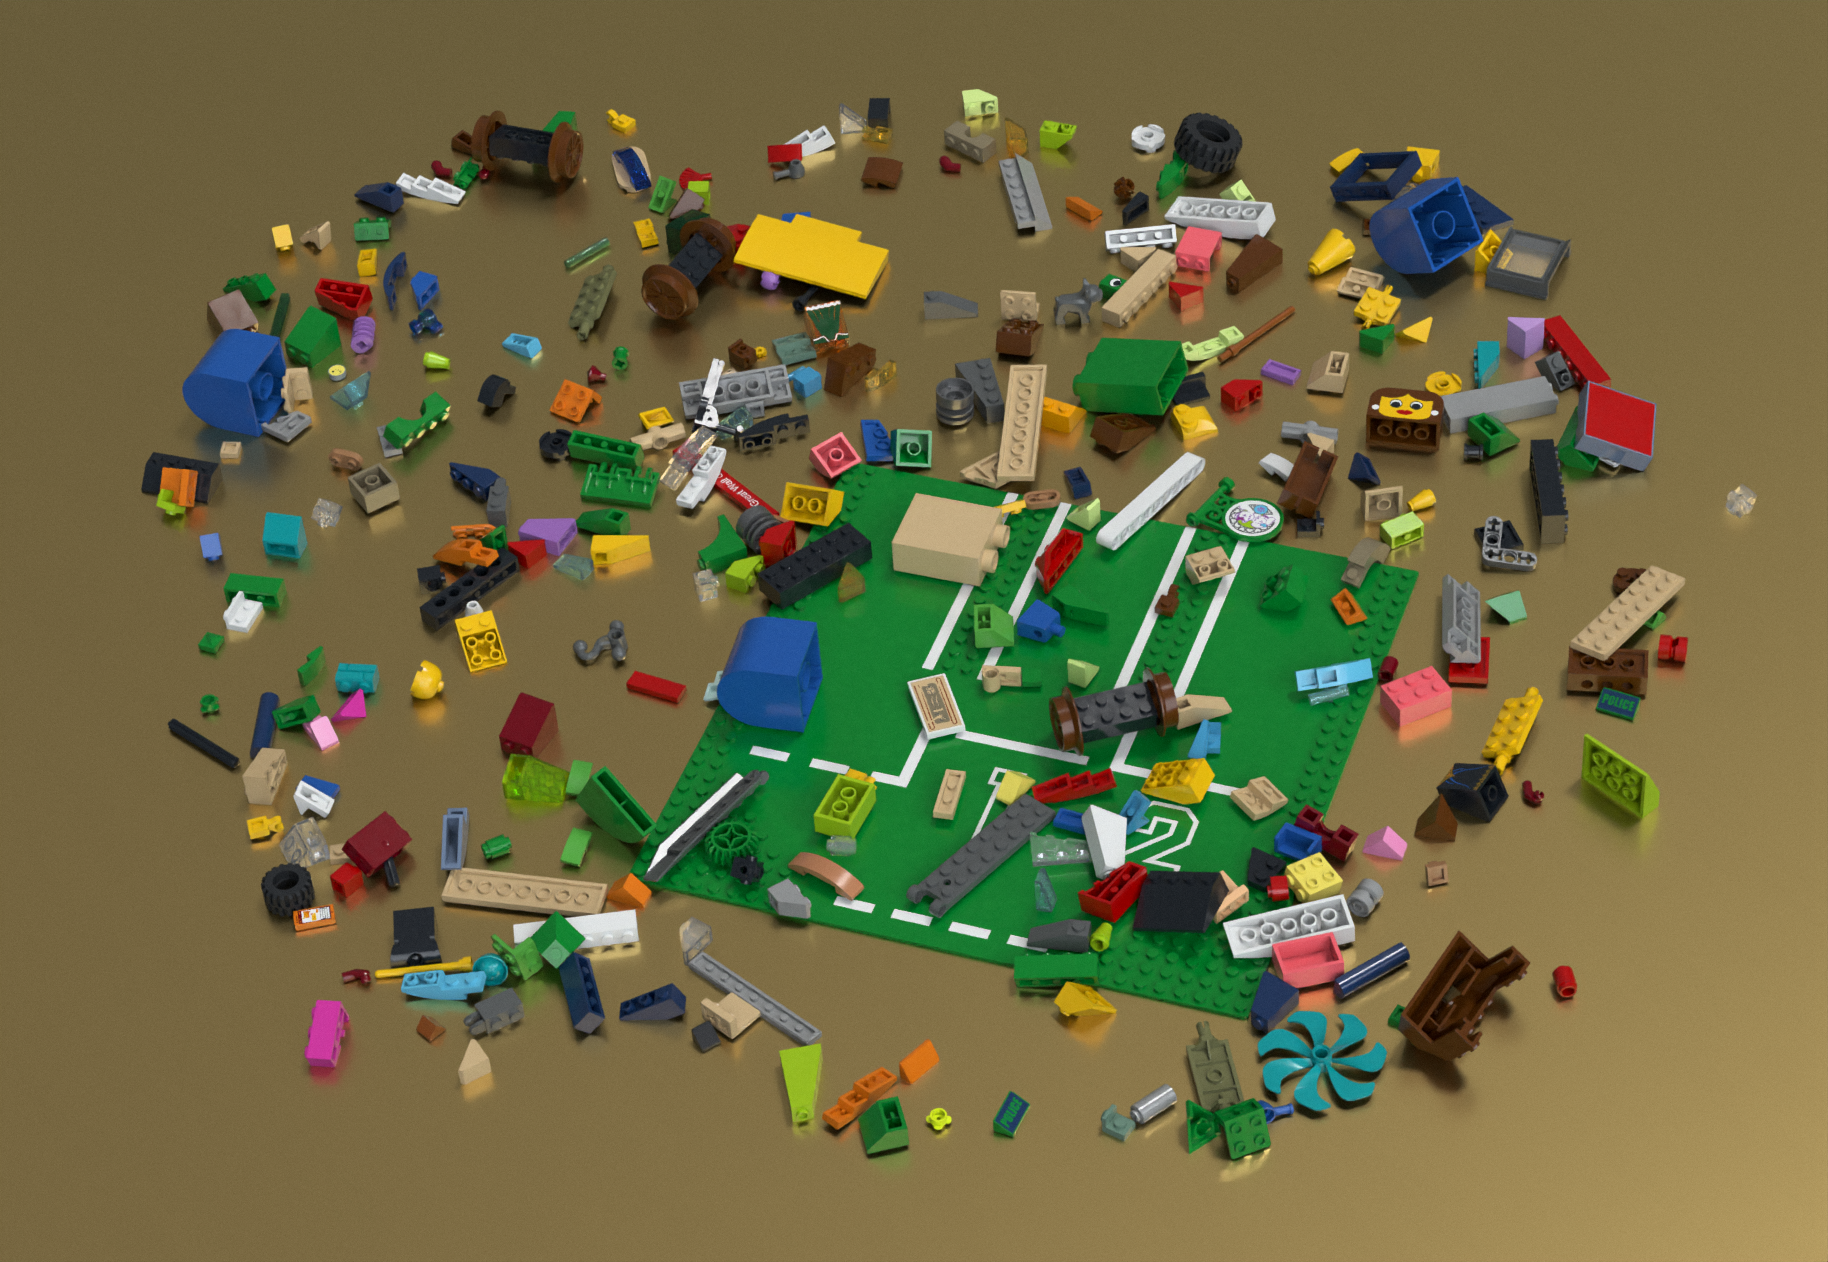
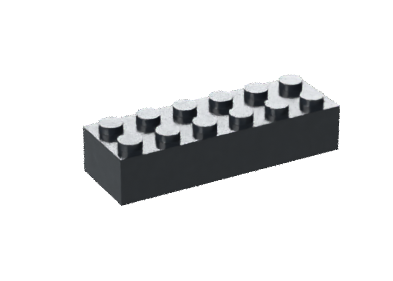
[1529,439,1569,544]
[758,523,872,610]

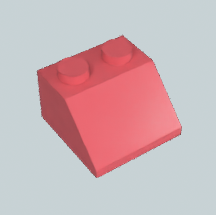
[809,432,862,479]

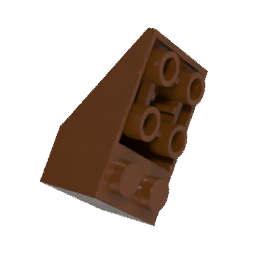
[995,318,1044,356]

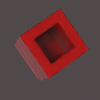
[330,862,364,898]

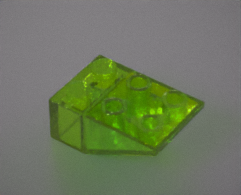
[502,754,570,803]

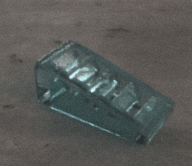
[716,406,753,440]
[553,554,594,580]
[1035,868,1057,913]

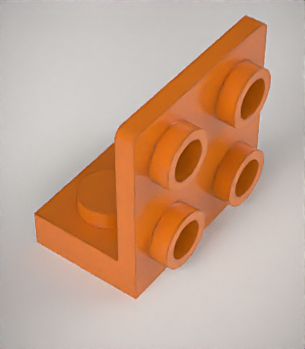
[550,379,602,423]
[160,467,198,507]

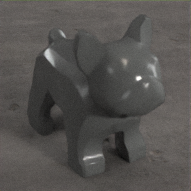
[1053,278,1103,325]

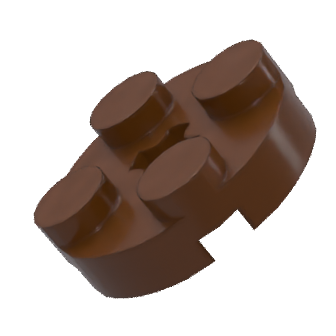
[1612,567,1646,594]

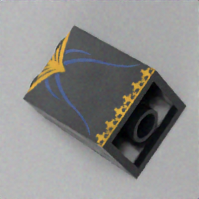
[1436,763,1509,822]

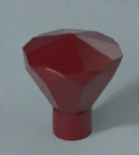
[587,365,607,382]

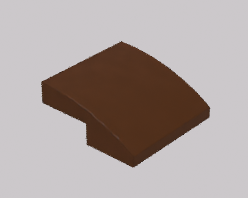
[860,157,903,188]

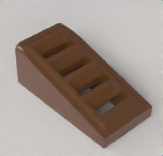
[451,130,472,155]

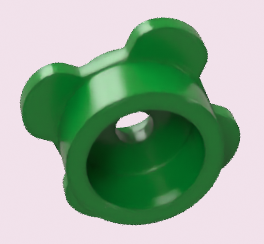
[200,694,220,713]

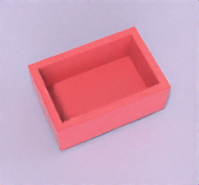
[1380,666,1452,727]
[1272,932,1344,989]

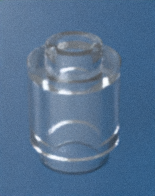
[827,835,857,856]

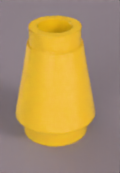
[1406,489,1436,512]

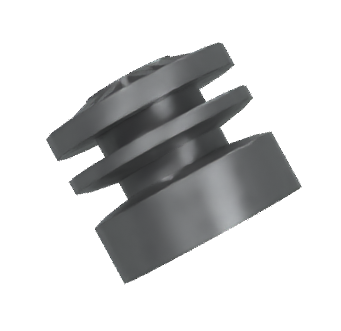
[936,378,974,425]
[736,505,782,555]

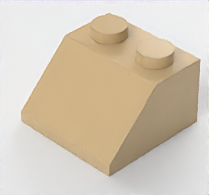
[1360,486,1403,521]

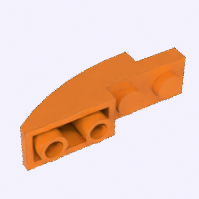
[433,539,499,567]

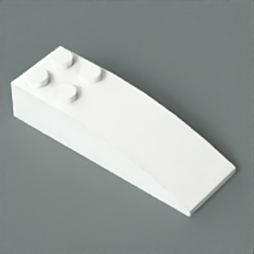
[1164,196,1276,239]
[1223,894,1355,958]

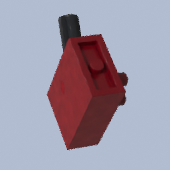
[341,811,413,887]

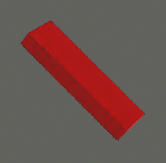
[626,671,687,703]

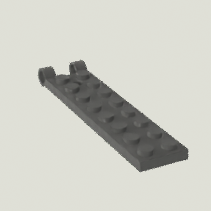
[906,793,1056,918]

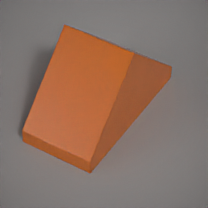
[606,873,652,908]

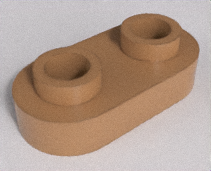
[328,448,364,471]
[1023,489,1061,510]

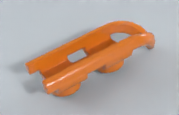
[451,524,496,540]

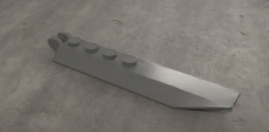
[643,770,769,882]

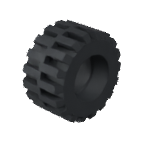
[261,863,315,916]

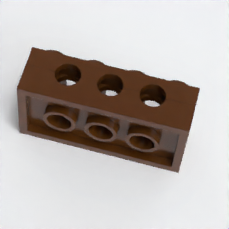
[1567,646,1649,695]

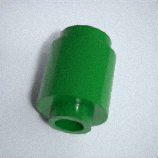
[481,834,512,859]

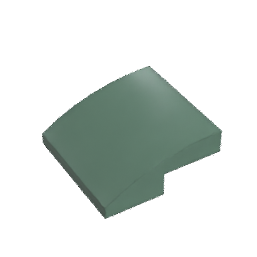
[772,332,817,365]

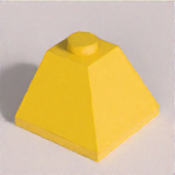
[1054,981,1117,1016]

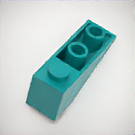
[1473,341,1500,389]

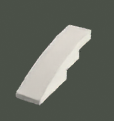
[395,173,466,204]

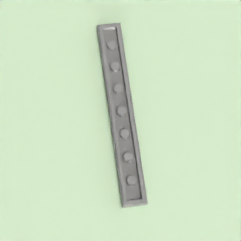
[688,951,822,1046]

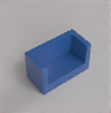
[1274,822,1322,861]

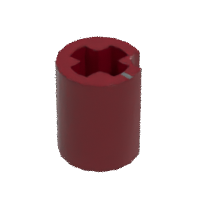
[1378,656,1399,682]

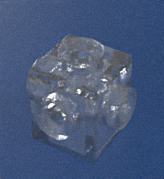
[1725,484,1757,518]
[311,498,343,528]

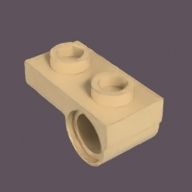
[981,665,1022,692]

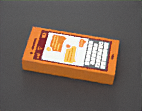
[293,904,336,931]

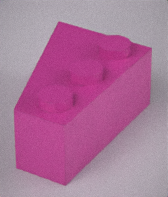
[304,1000,350,1067]

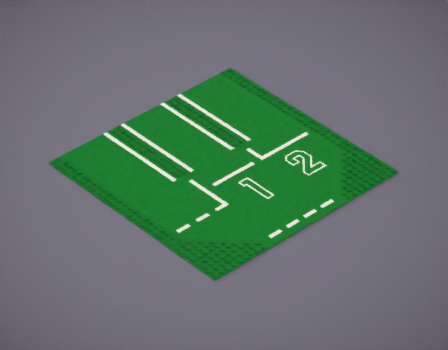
[629,463,1419,1020]

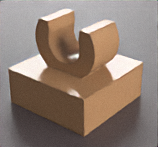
[1425,860,1449,886]

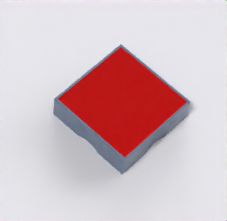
[1574,381,1657,472]

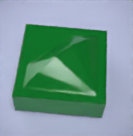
[198,632,225,654]

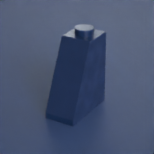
[1251,971,1299,1034]

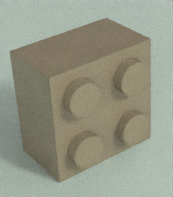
[347,463,400,513]

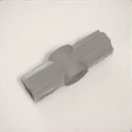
[1281,421,1339,444]

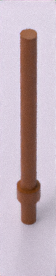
[1217,306,1295,363]

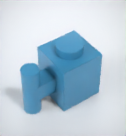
[788,366,822,398]

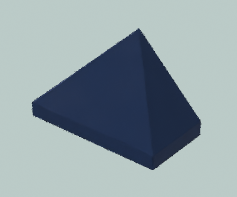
[1348,452,1381,485]

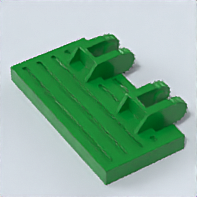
[580,462,661,507]

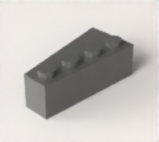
[955,358,1005,423]

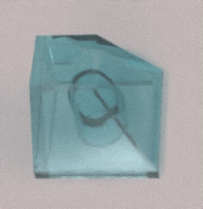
[329,371,371,410]

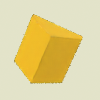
[1474,229,1513,274]

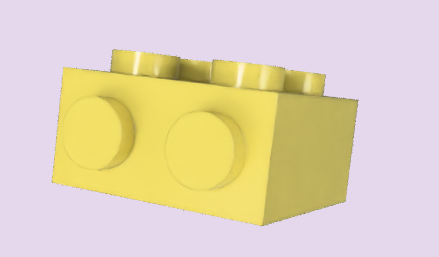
[1284,852,1343,904]

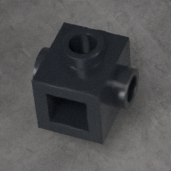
[730,854,764,885]

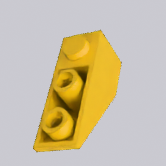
[590,535,650,564]

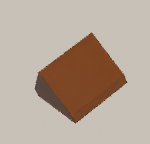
[416,1015,446,1041]

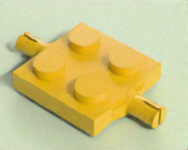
[1353,285,1401,330]

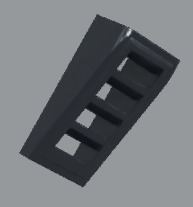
[1122,192,1149,226]

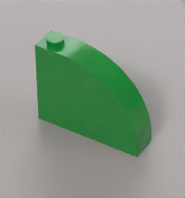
[575,766,658,843]

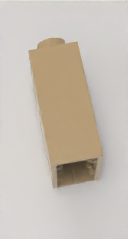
[892,493,1010,586]

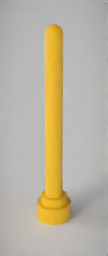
[374,956,473,978]

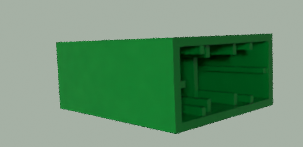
[1072,338,1189,415]

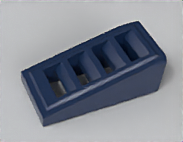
[1063,467,1092,499]

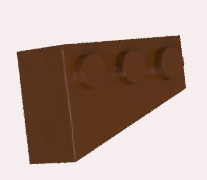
[824,343,876,397]

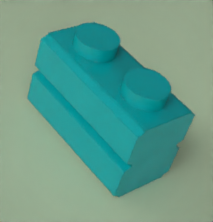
[335,663,380,693]

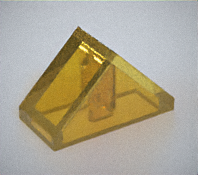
[838,562,866,602]

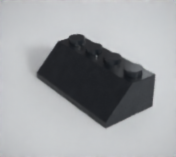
[141,452,223,504]

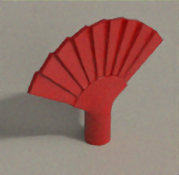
[679,167,712,190]

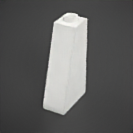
[1082,805,1127,880]

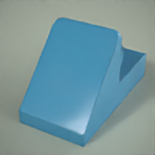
[1201,722,1221,754]
[1119,790,1152,835]

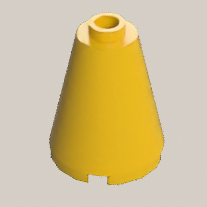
[1307,228,1356,275]

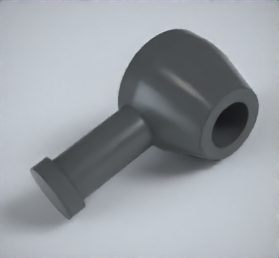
[773,159,805,180]

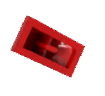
[1168,281,1204,311]
[508,539,547,569]

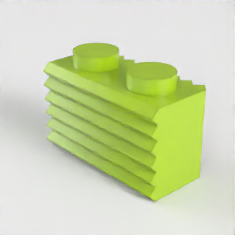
[1379,511,1424,549]

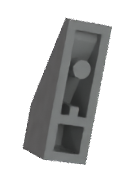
[924,291,978,320]
[1027,919,1092,953]

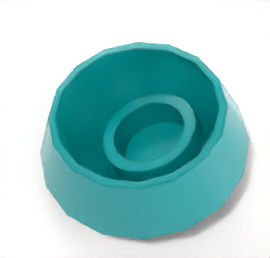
[472,953,508,986]

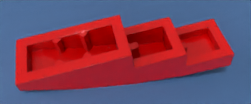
[1031,768,1117,803]

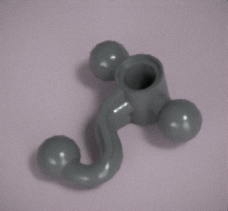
[573,620,628,661]

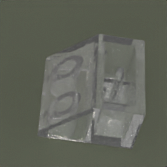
[279,817,330,868]

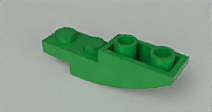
[1156,150,1189,199]

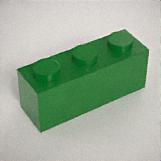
[223,573,287,608]

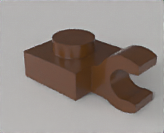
[1154,584,1180,617]

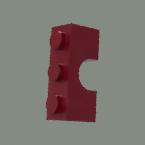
[1294,804,1359,861]

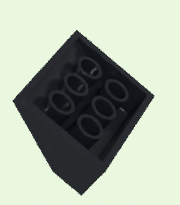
[1133,871,1229,933]

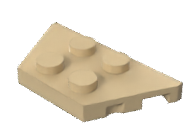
[960,451,1010,489]

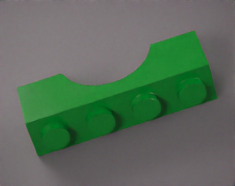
[383,391,451,450]

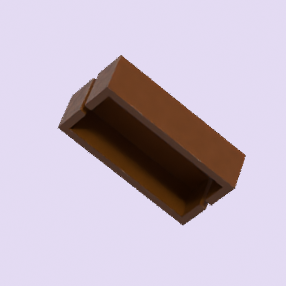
[1277,441,1339,519]

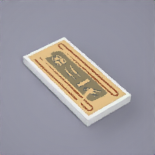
[907,673,966,739]

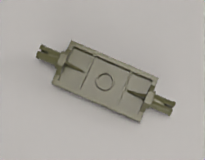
[568,264,617,340]
[1186,1021,1244,1114]

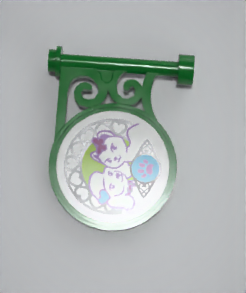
[1186,477,1284,542]

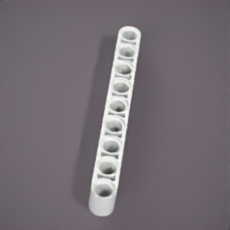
[1096,452,1205,550]

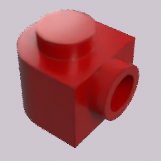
[1267,875,1289,902]

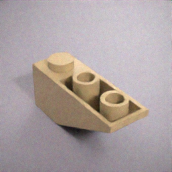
[1176,694,1232,730]

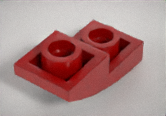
[767,144,802,163]

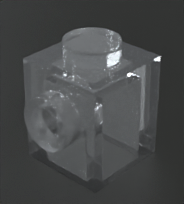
[693,569,720,602]

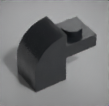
[477,374,516,407]

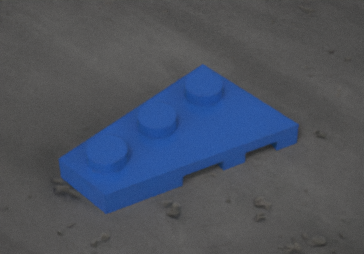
[860,420,893,462]

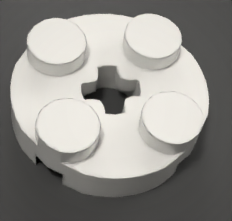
[1132,124,1165,153]

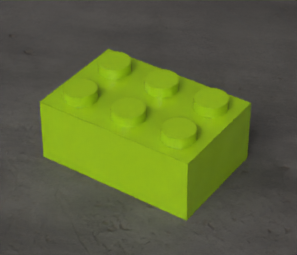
[814,774,876,842]

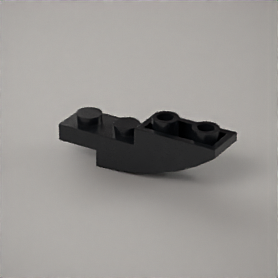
[738,413,810,451]

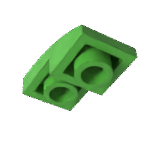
[565,760,593,797]
[560,827,593,867]

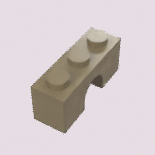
[944,121,997,163]

